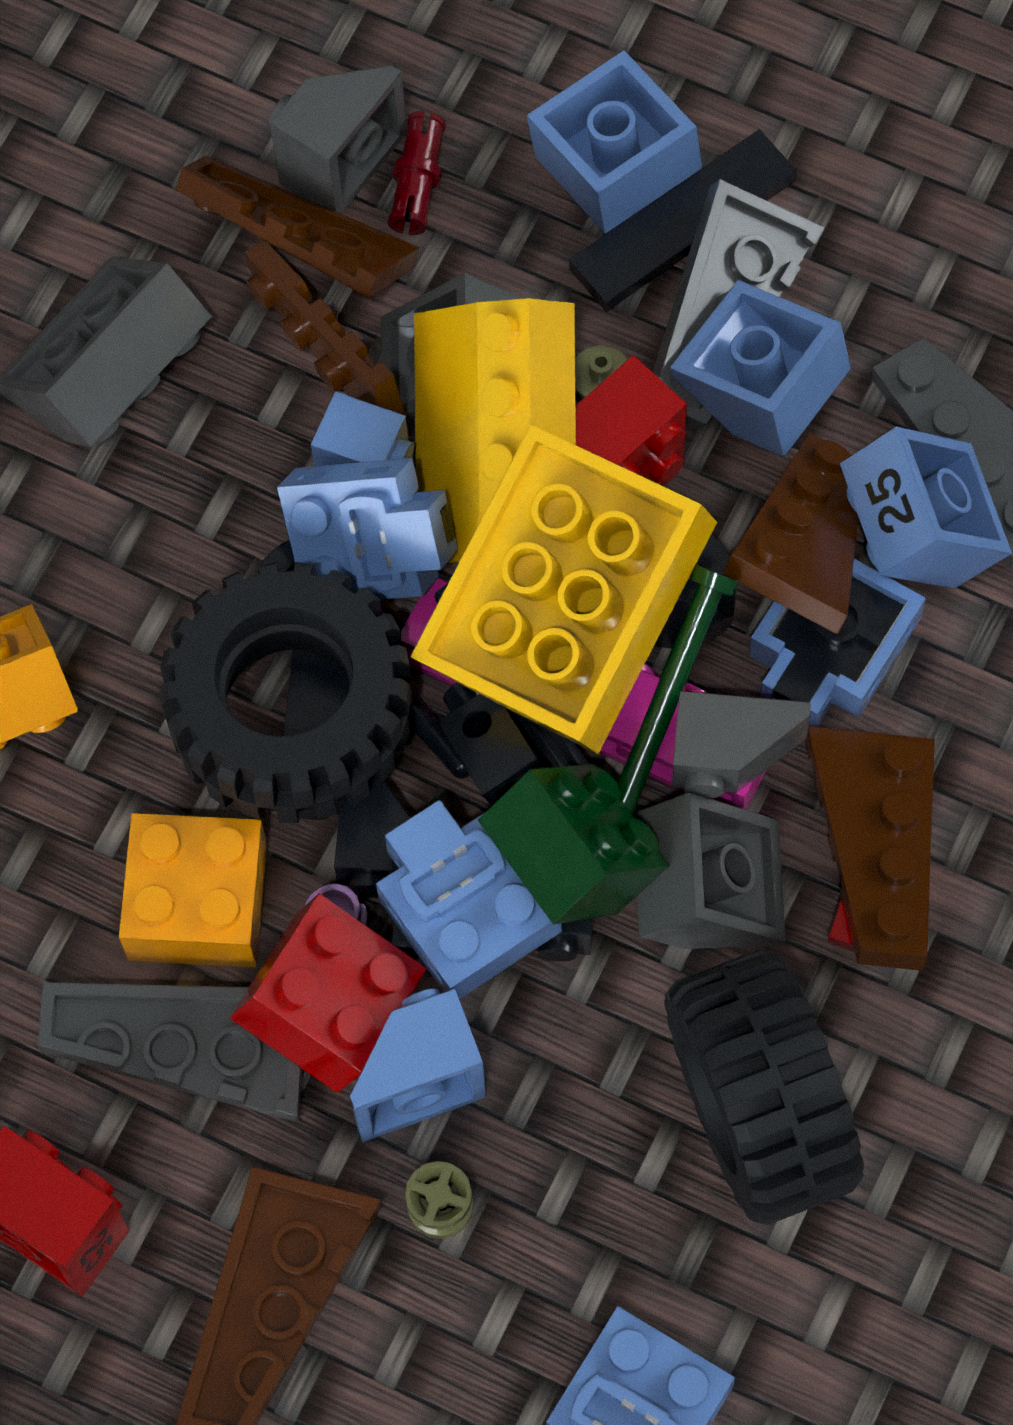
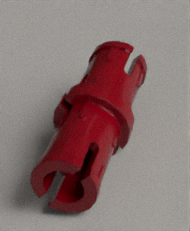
[387,111,446,235]

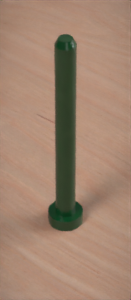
[617,565,738,815]

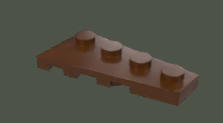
[176,156,419,298]
[244,239,412,437]
[723,433,859,635]
[804,726,935,971]
[176,1167,382,1425]

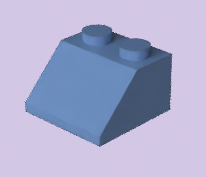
[670,280,851,457]
[350,989,486,1142]

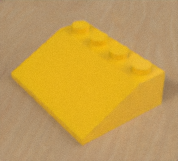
[414,298,576,563]
[411,424,717,754]

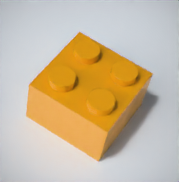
[119,813,268,968]

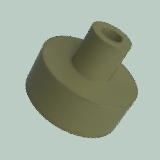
[575,345,628,402]

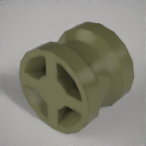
[405,1161,474,1239]

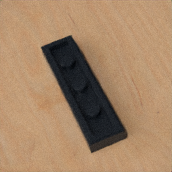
[569,129,797,312]

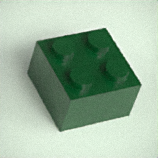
[478,764,670,925]

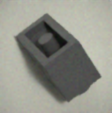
[672,691,811,798]

